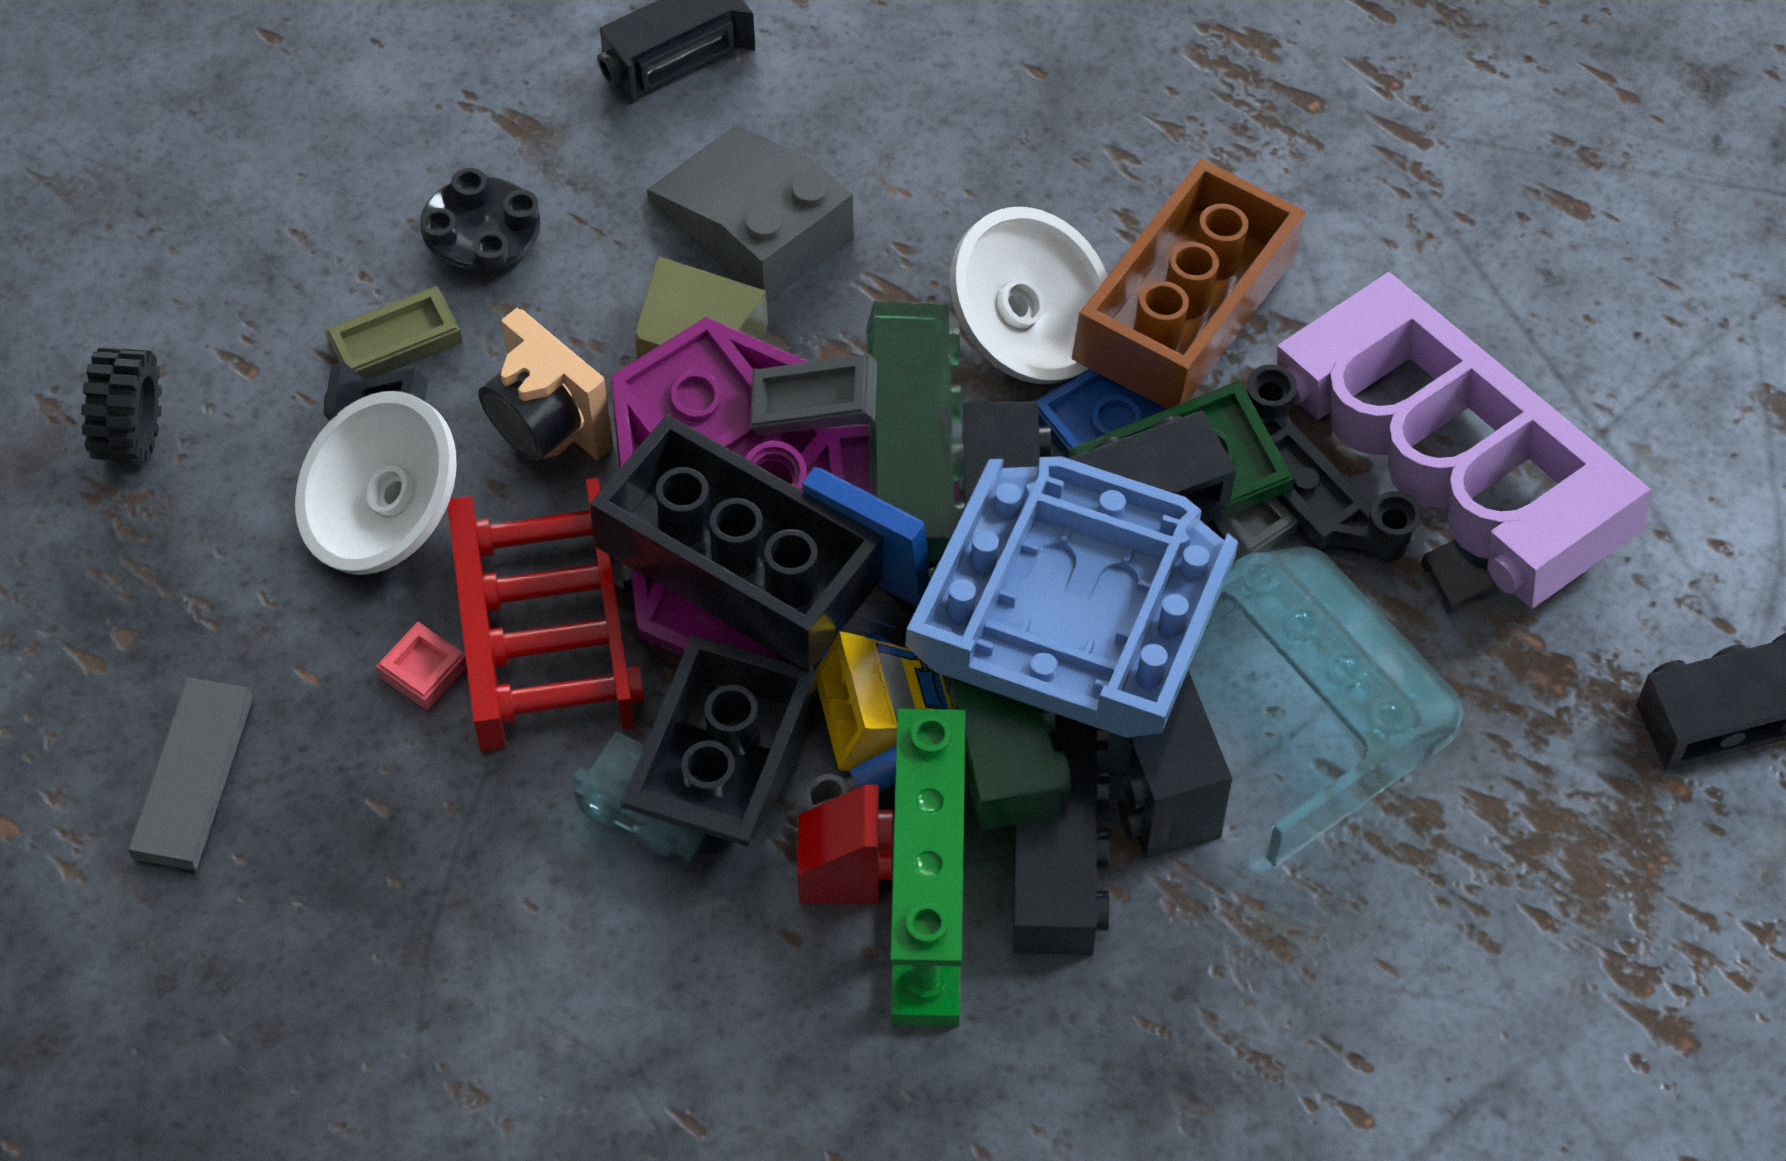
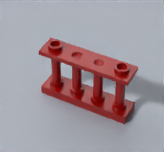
[447,478,645,752]

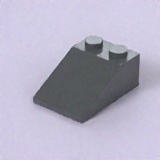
[647,125,854,302]

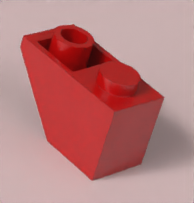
[797,785,893,904]

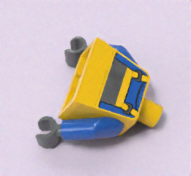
[782,632,977,805]

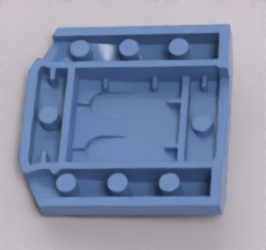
[905,456,1238,738]

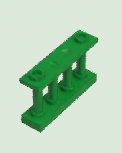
[891,708,966,1026]

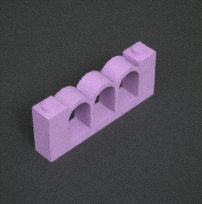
[1277,272,1651,609]

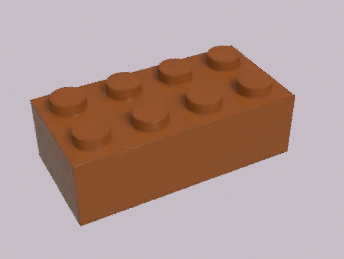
[1071,158,1306,409]

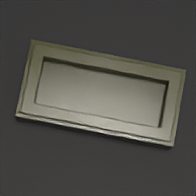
[325,286,463,379]

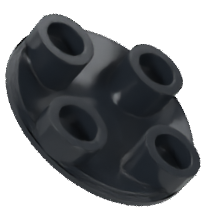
[420,168,541,271]

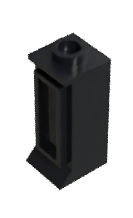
[597,0,756,104]

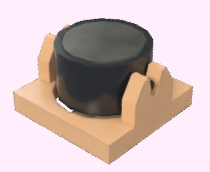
[478,308,613,461]

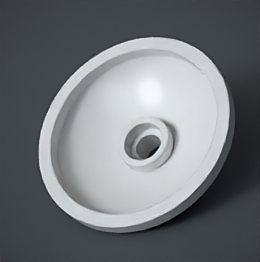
[950,207,1108,384]
[295,391,457,575]

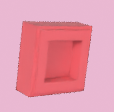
[376,622,467,711]

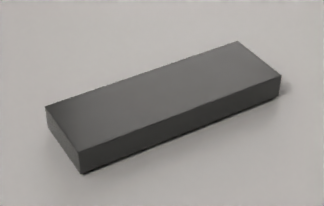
[128,677,253,871]

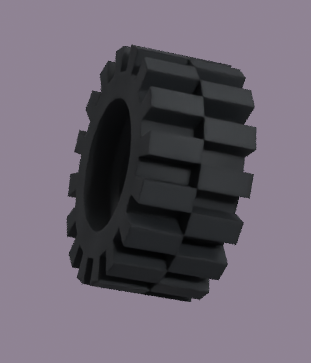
[81,347,162,463]

